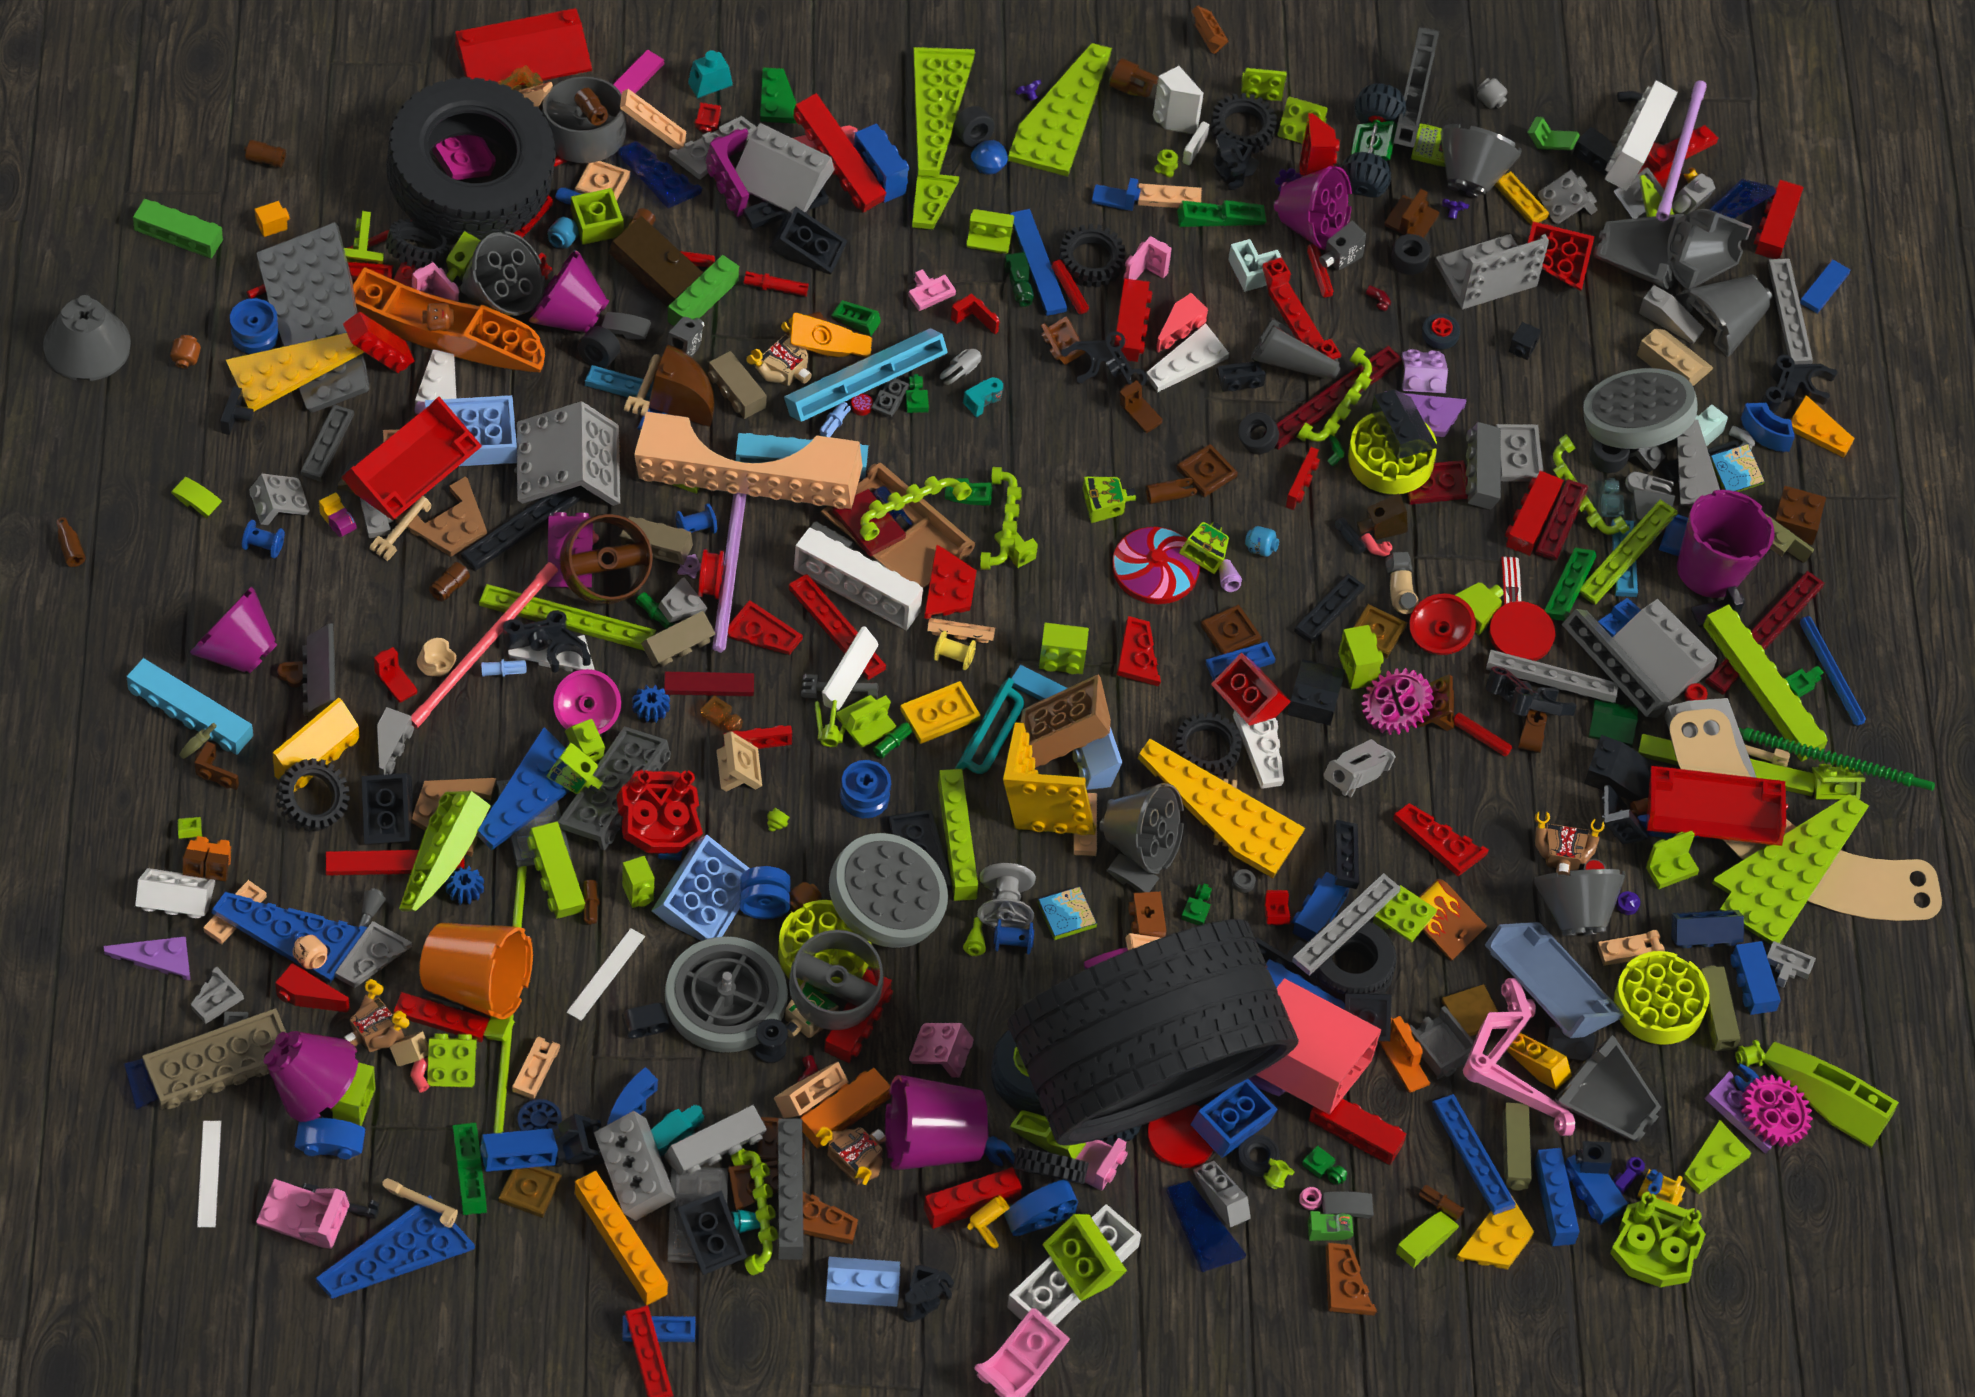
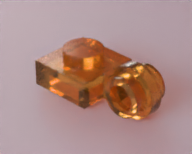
[700,695,743,732]

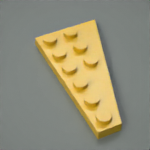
[226,333,364,411]

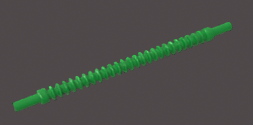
[1738,727,1935,791]

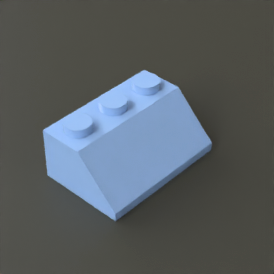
[1073,727,1122,790]
[826,1257,900,1307]

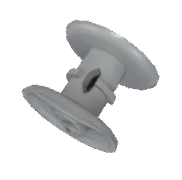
[977,863,1036,928]

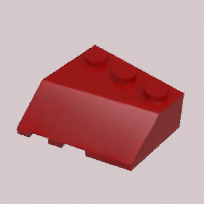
[1527,221,1594,291]

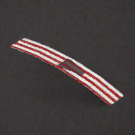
[1502,557,1521,605]

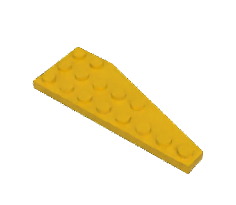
[1138,739,1305,878]

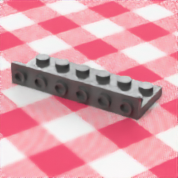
[558,726,671,850]

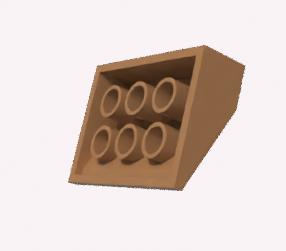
[1021,674,1111,768]

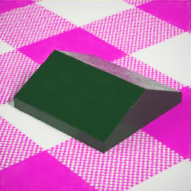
[1588,699,1638,746]

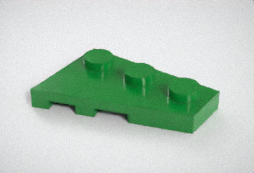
[760,68,797,124]

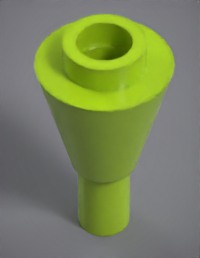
[963,917,986,956]

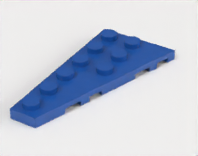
[212,892,368,983]

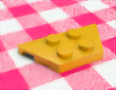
[1457,1197,1534,1269]

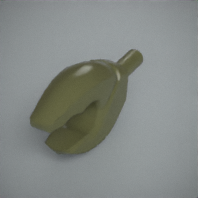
[179,723,217,759]

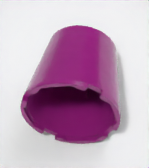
[1677,490,1775,598]
[885,1075,988,1170]

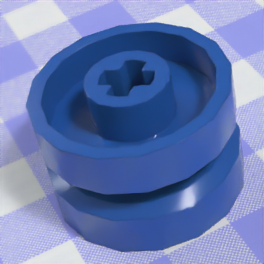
[230,298,279,354]
[840,760,891,819]
[740,866,791,919]

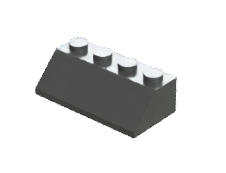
[302,624,336,722]

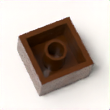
[1774,485,1826,545]

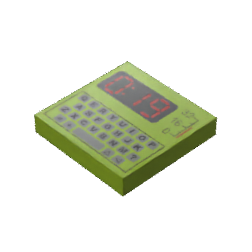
[1411,123,1445,167]

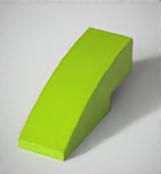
[1010,1110,1086,1159]
[1396,1211,1459,1268]

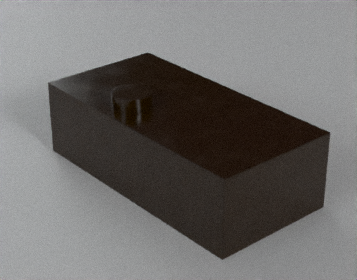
[608,216,703,307]

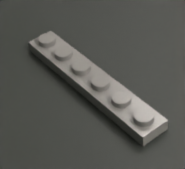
[1768,259,1813,364]
[1486,650,1619,703]
[1292,873,1401,976]

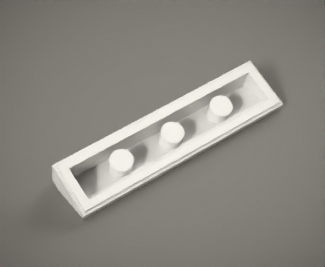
[822,626,878,710]

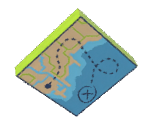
[1710,444,1765,492]
[1037,886,1097,940]

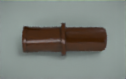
[583,880,599,925]
[1419,1185,1465,1221]

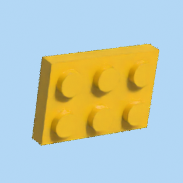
[900,681,981,744]

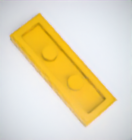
[1495,171,1549,226]

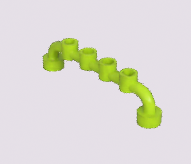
[1297,347,1372,442]
[1553,435,1630,535]
[981,467,1021,570]
[860,476,972,541]
[731,1148,778,1275]

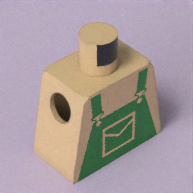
[785,981,839,1038]

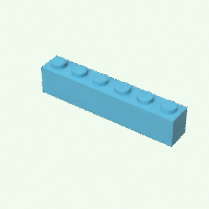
[736,433,868,479]
[127,658,253,755]

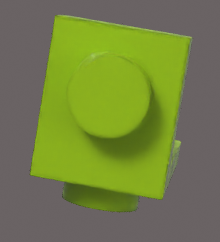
[994,530,1038,568]

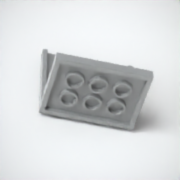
[1435,234,1549,310]
[517,401,620,506]

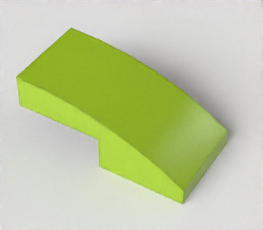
[171,477,222,519]

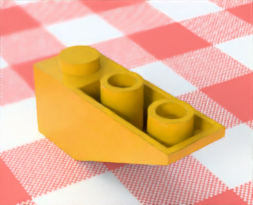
[1506,1033,1572,1090]

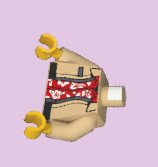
[747,318,812,386]

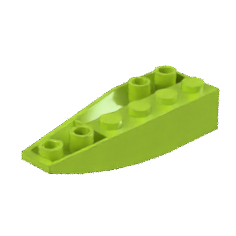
[399,791,491,911]
[1763,1042,1899,1148]

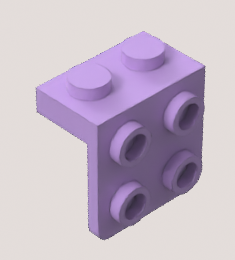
[1402,349,1448,393]

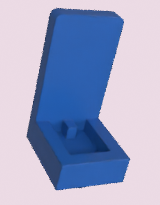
[1092,178,1141,211]

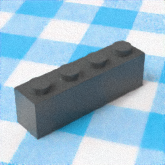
[1466,422,1501,510]

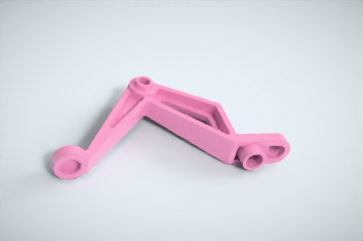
[1463,978,1575,1136]

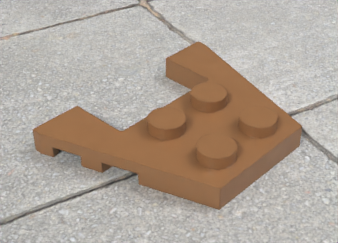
[395,476,487,557]
[412,778,496,857]

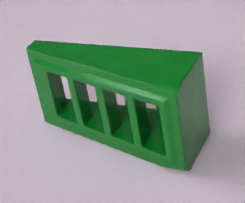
[831,300,881,336]

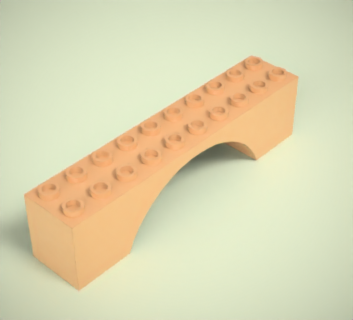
[634,412,863,509]

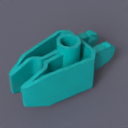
[651,1105,704,1157]

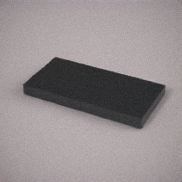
[888,809,952,891]

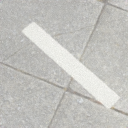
[567,928,645,1020]
[197,1121,221,1227]

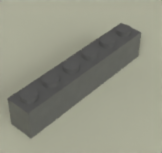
[1562,609,1672,718]
[777,1119,803,1259]

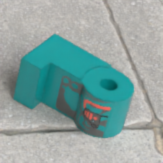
[963,378,1003,417]

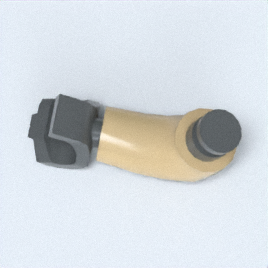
[1385,552,1419,614]

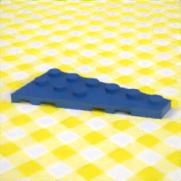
[476,727,570,850]
[316,1196,475,1299]

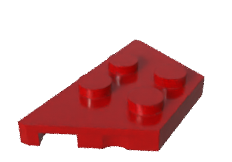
[924,545,977,619]

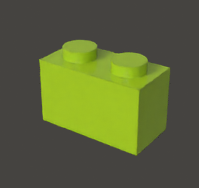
[622,856,654,908]

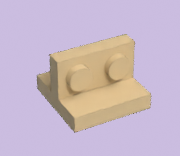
[717,731,762,792]

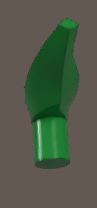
[1327,434,1344,466]

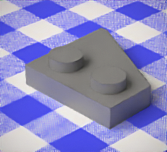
[191,967,244,1024]

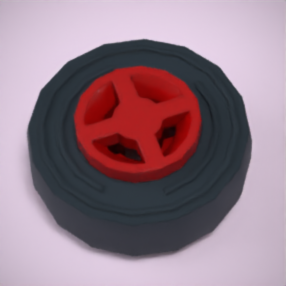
[1422,313,1460,349]

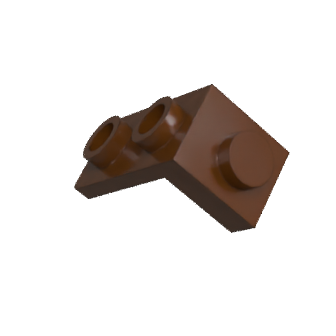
[1120,380,1163,433]
[195,742,239,790]

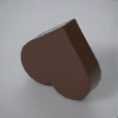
[277,661,304,688]

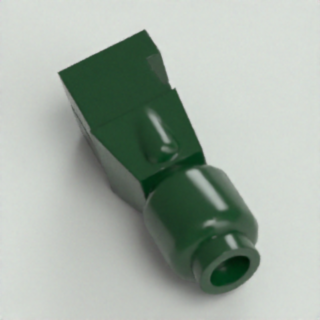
[1004,252,1034,307]

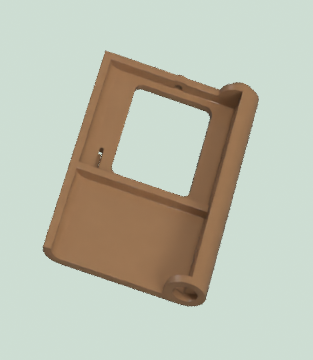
[821,463,975,590]

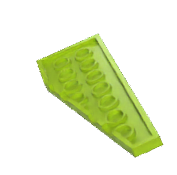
[1008,43,1112,177]

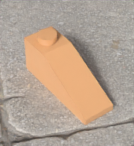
[774,1062,848,1118]

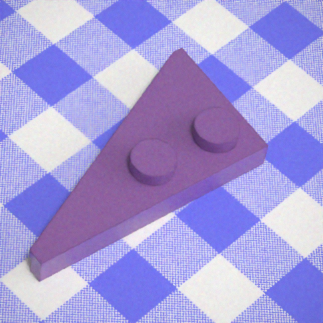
[1705,1071,1772,1154]

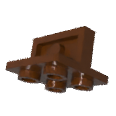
[1384,189,1439,238]
[1416,674,1454,731]

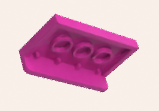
[432,135,496,180]

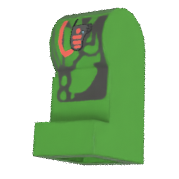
[1308,1211,1353,1241]

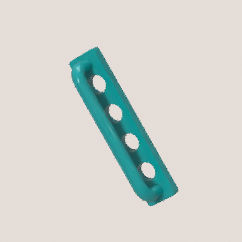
[955,678,1024,774]

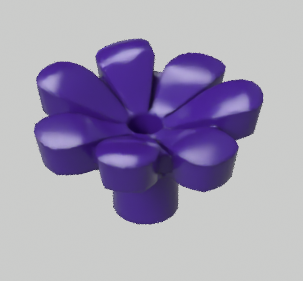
[1015,80,1041,101]
[1275,168,1302,192]
[1442,199,1469,219]

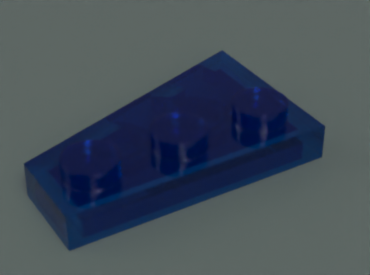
[1710,179,1776,219]

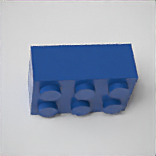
[854,123,909,203]
[1190,1079,1278,1158]

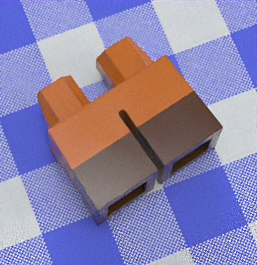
[183,836,231,881]

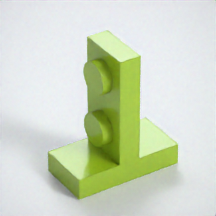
[344,211,384,264]

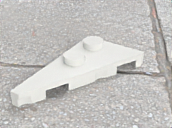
[508,635,594,672]

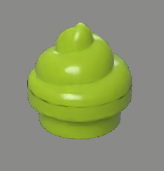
[767,808,790,832]

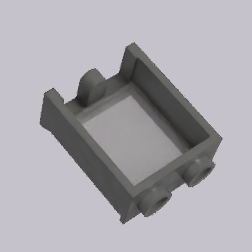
[1410,1006,1474,1079]

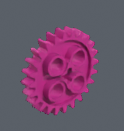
[1362,668,1434,735]
[1740,1075,1813,1147]

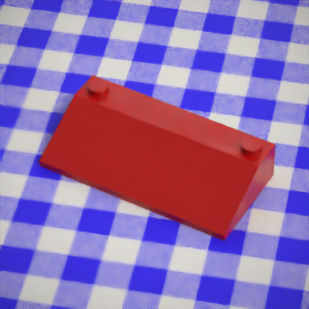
[455,8,592,87]
[341,396,482,520]
[1647,766,1786,846]

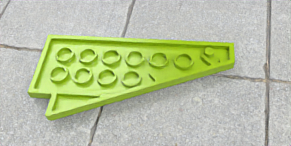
[1712,794,1869,945]

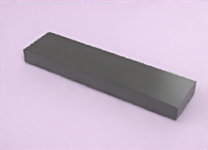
[301,404,354,482]

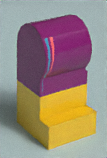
[319,492,357,537]

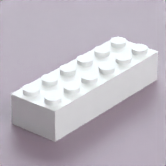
[1605,81,1678,191]
[794,527,923,631]
[1007,1204,1141,1325]

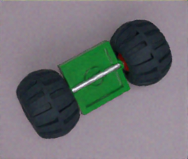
[1340,83,1406,198]

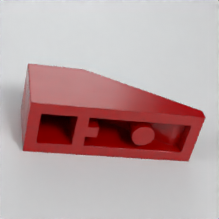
[275,963,350,1013]

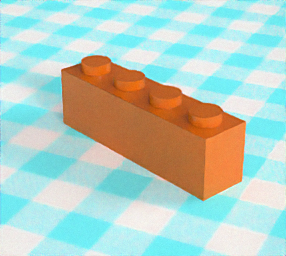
[801,1068,891,1149]

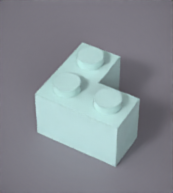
[1228,239,1281,292]
[1675,405,1728,446]

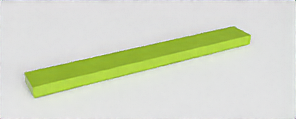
[479,584,656,651]
[1638,734,1815,796]

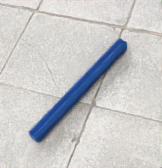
[1800,616,1866,726]

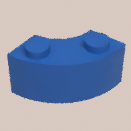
[1741,403,1794,452]
[295,1118,366,1160]

